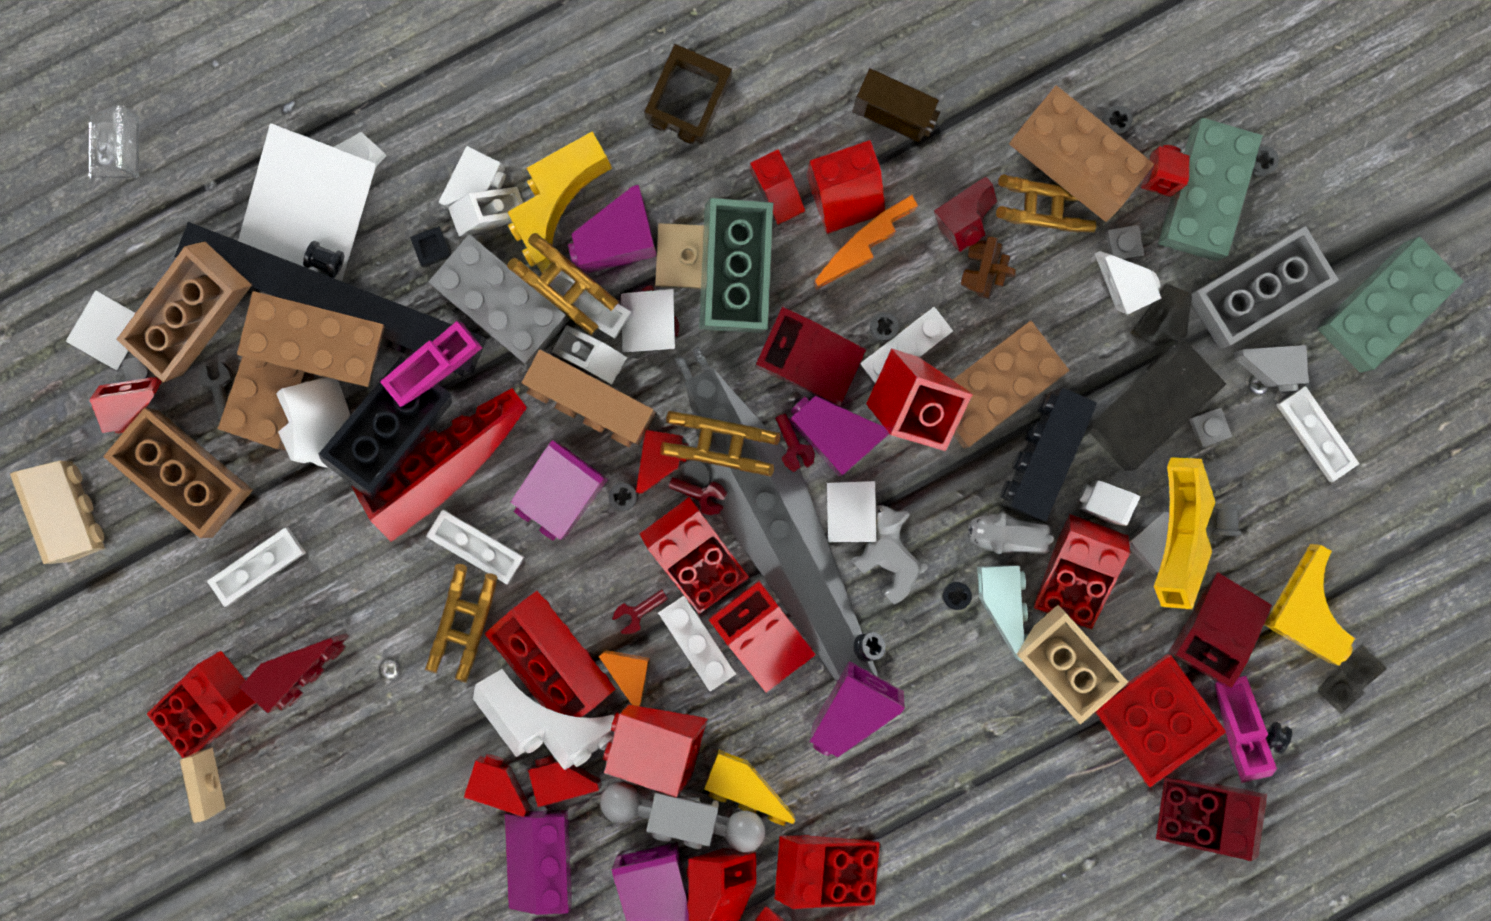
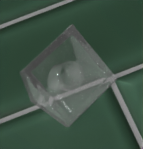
[89,105,139,178]

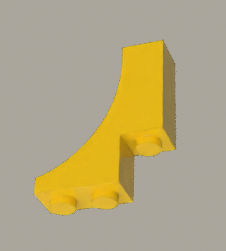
[508,131,612,273]
[1154,457,1215,609]

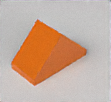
[599,650,650,706]

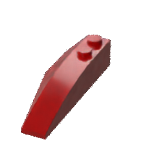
[351,388,527,542]

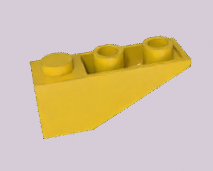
[704,749,795,825]

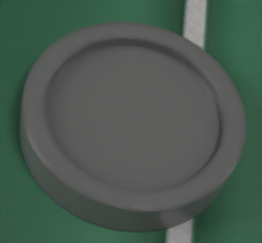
[682,460,712,488]

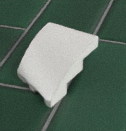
[276,377,350,467]

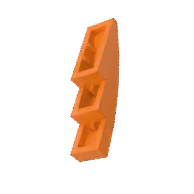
[814,195,918,290]

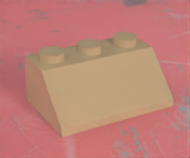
[10,461,105,564]
[1017,605,1129,725]

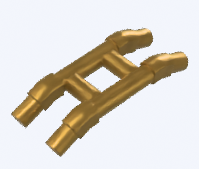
[996,174,1096,233]
[507,233,619,335]
[660,411,780,477]
[424,564,498,683]

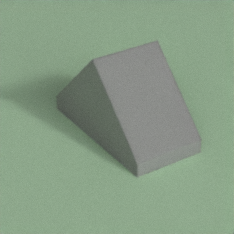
[1129,512,1169,575]

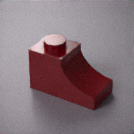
[934,176,997,252]

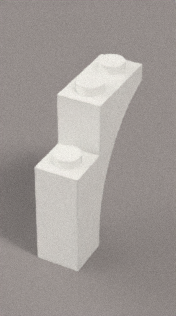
[473,669,615,770]

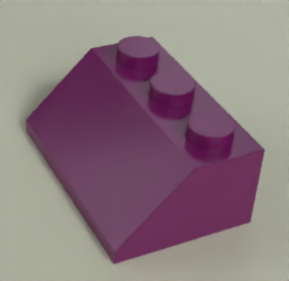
[505,810,572,915]

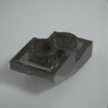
[1317,643,1387,714]

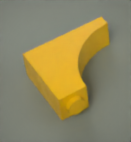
[1264,544,1355,666]

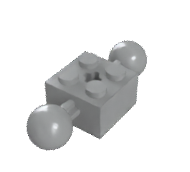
[600,782,765,852]

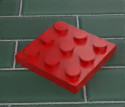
[1095,654,1226,787]

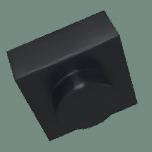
[410,226,451,268]

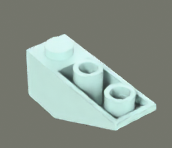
[977,565,1028,661]

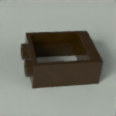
[644,44,732,144]
[852,68,941,143]

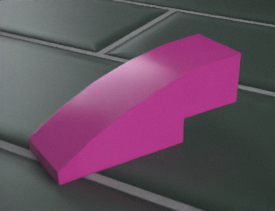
[380,321,482,407]
[1215,676,1277,783]

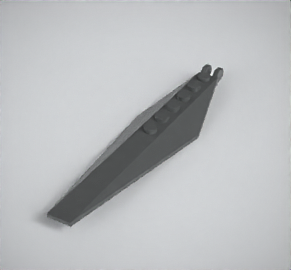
[675,346,879,681]

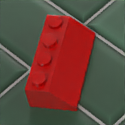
[484,590,616,718]

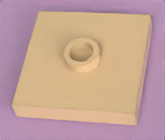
[655,223,704,289]
[180,747,226,823]

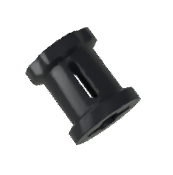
[303,241,345,278]

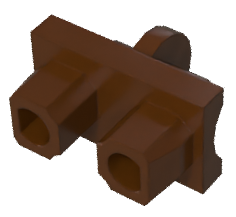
[961,236,1016,299]

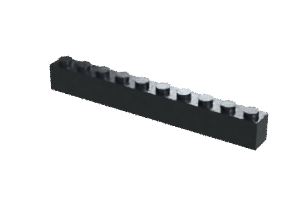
[174,222,487,376]

